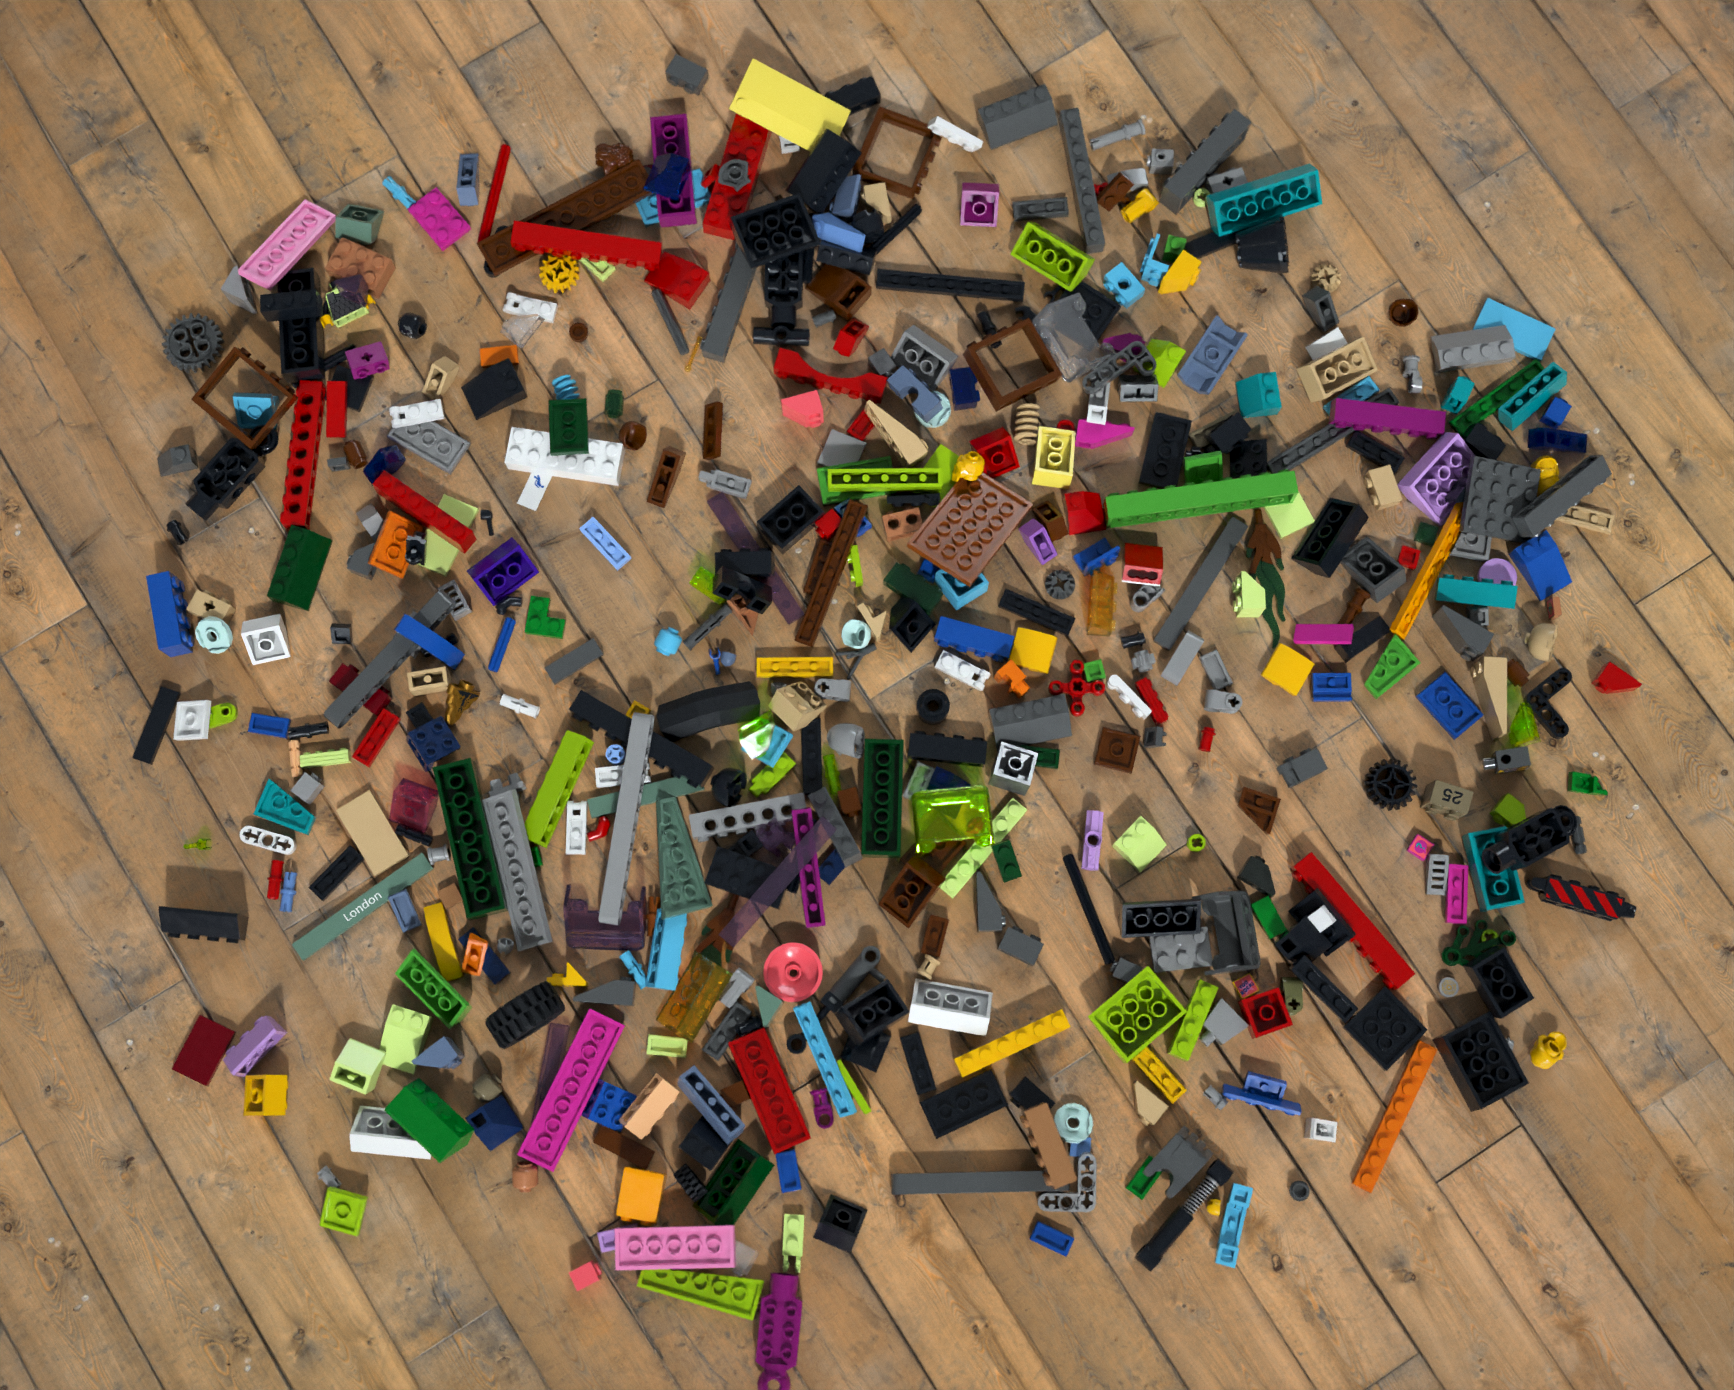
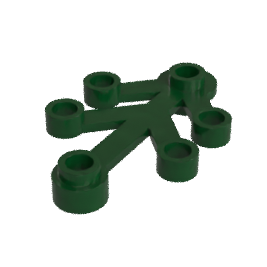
[1441,920,1516,967]

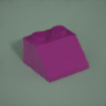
[960,182,999,227]

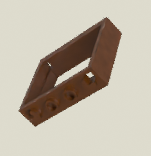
[853,106,942,200]
[962,318,1063,412]
[191,347,298,450]

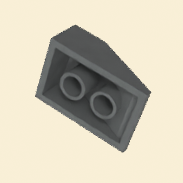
[1340,536,1406,603]
[1432,605,1494,661]

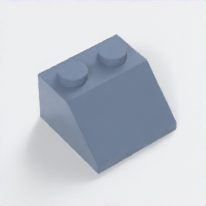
[829,174,861,223]
[411,1036,465,1069]

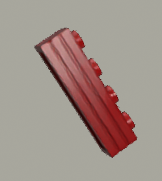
[1134,677,1169,726]

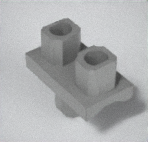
[489,773,527,799]

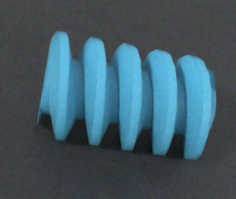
[552,375,580,400]

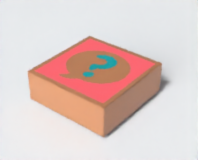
[1546,597,1562,620]

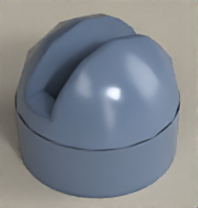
[720,651,737,666]

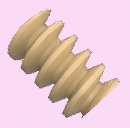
[1014,404,1040,446]

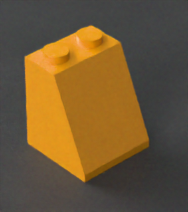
[616,1166,668,1226]

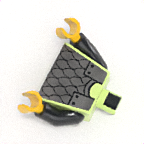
[320,280,376,328]

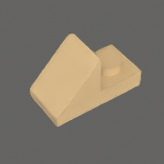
[857,603,887,642]

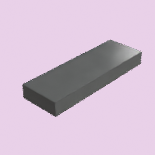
[1012,197,1069,222]
[545,638,604,685]
[702,1001,752,1061]

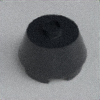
[848,209,884,244]

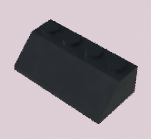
[786,128,862,214]
[1291,498,1369,578]
[1118,899,1202,938]
[159,906,249,944]

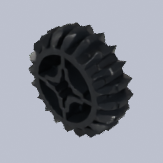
[1364,758,1417,811]

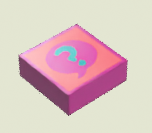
[1406,834,1434,861]

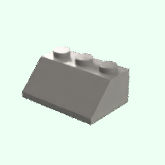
[890,325,958,391]

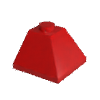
[1063,491,1106,536]

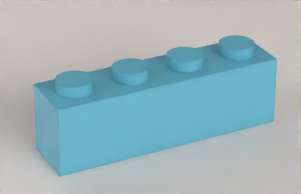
[645,908,687,991]

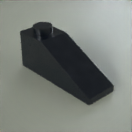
[1334,616,1391,663]

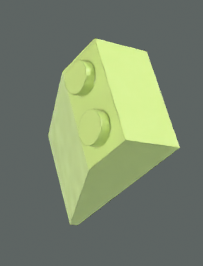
[379,1004,434,1074]

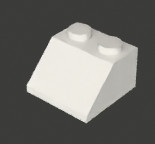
[241,614,291,665]

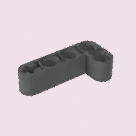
[1082,341,1156,394]

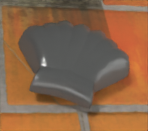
[718,159,751,192]

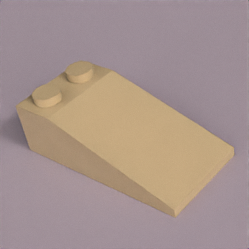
[1297,336,1378,403]
[864,400,928,468]
[1471,656,1507,741]

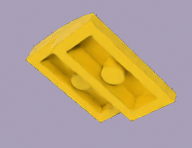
[1009,627,1058,674]
[1261,643,1314,696]

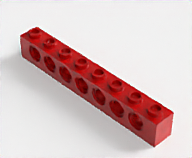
[280,380,327,530]

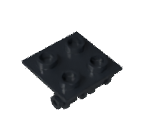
[1230,439,1267,479]

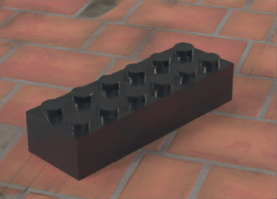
[277,268,325,383]

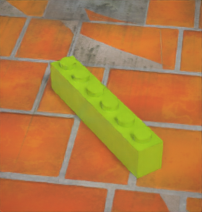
[828,468,942,492]
[524,730,594,848]

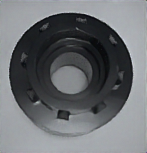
[916,689,950,725]

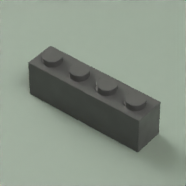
[808,787,863,868]

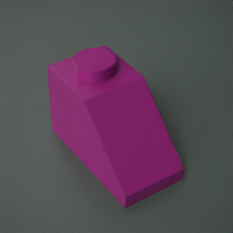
[1101,333,1146,362]

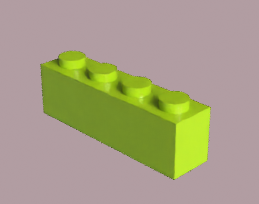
[1167,979,1219,1061]

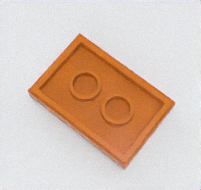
[368,511,423,579]

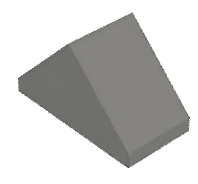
[356,503,384,542]

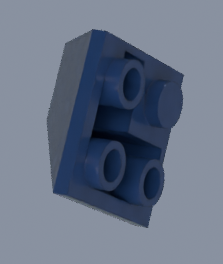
[465,1095,524,1151]

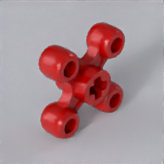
[1048,659,1106,717]

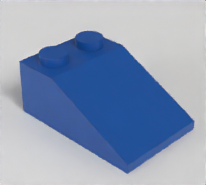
[1508,530,1572,601]

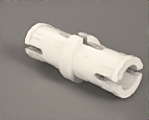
[500,694,540,719]

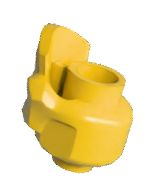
[951,451,985,482]
[1530,1032,1567,1069]

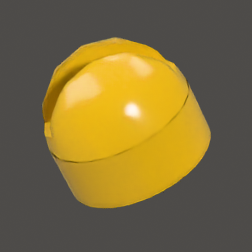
[1206,1199,1221,1216]

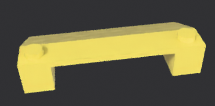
[728,58,851,152]

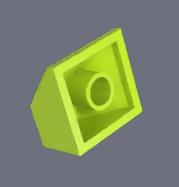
[1132,339,1186,388]

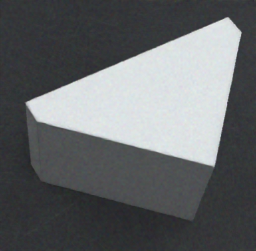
[1304,1118,1337,1142]

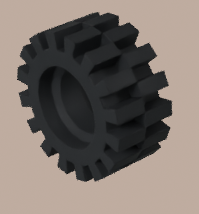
[673,1163,708,1202]

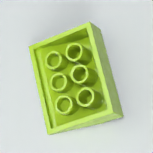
[1088,966,1187,1064]

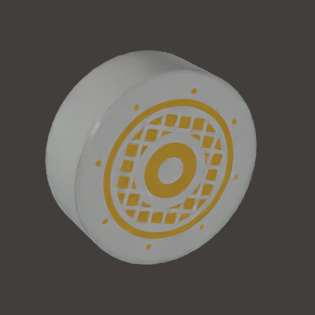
[1437,977,1459,998]

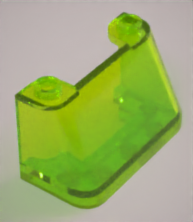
[911,785,994,853]

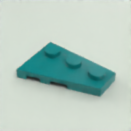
[253,779,316,836]

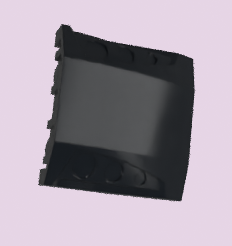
[840,1032,891,1073]

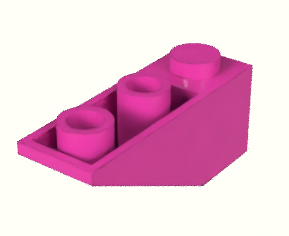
[1075,418,1135,449]

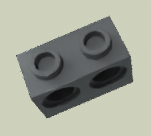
[1118,375,1159,402]

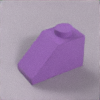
[1018,518,1058,565]

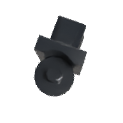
[405,531,427,565]

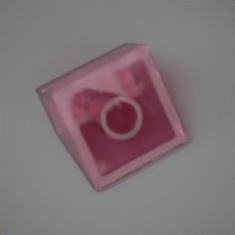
[389,778,439,833]

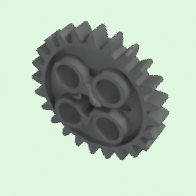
[162,313,225,373]

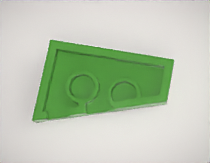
[1364,634,1421,699]

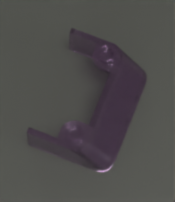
[563,884,647,951]

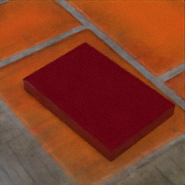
[172,1015,236,1086]

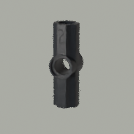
[753,325,810,348]

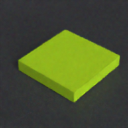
[319,1186,368,1236]

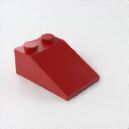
[644,251,710,310]

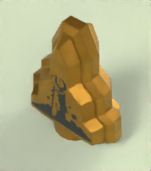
[445,679,480,725]

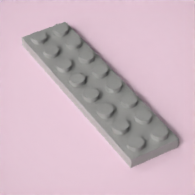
[482,789,553,951]

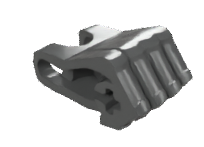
[1143,1126,1214,1199]

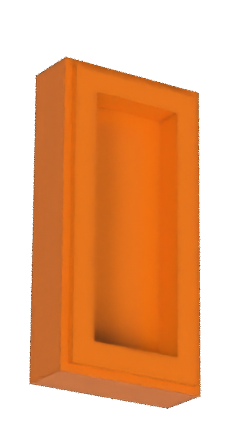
[480,345,519,368]

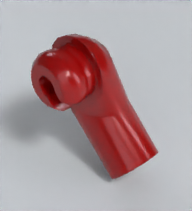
[587,816,611,842]

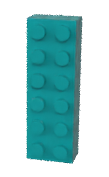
[1206,163,1322,237]

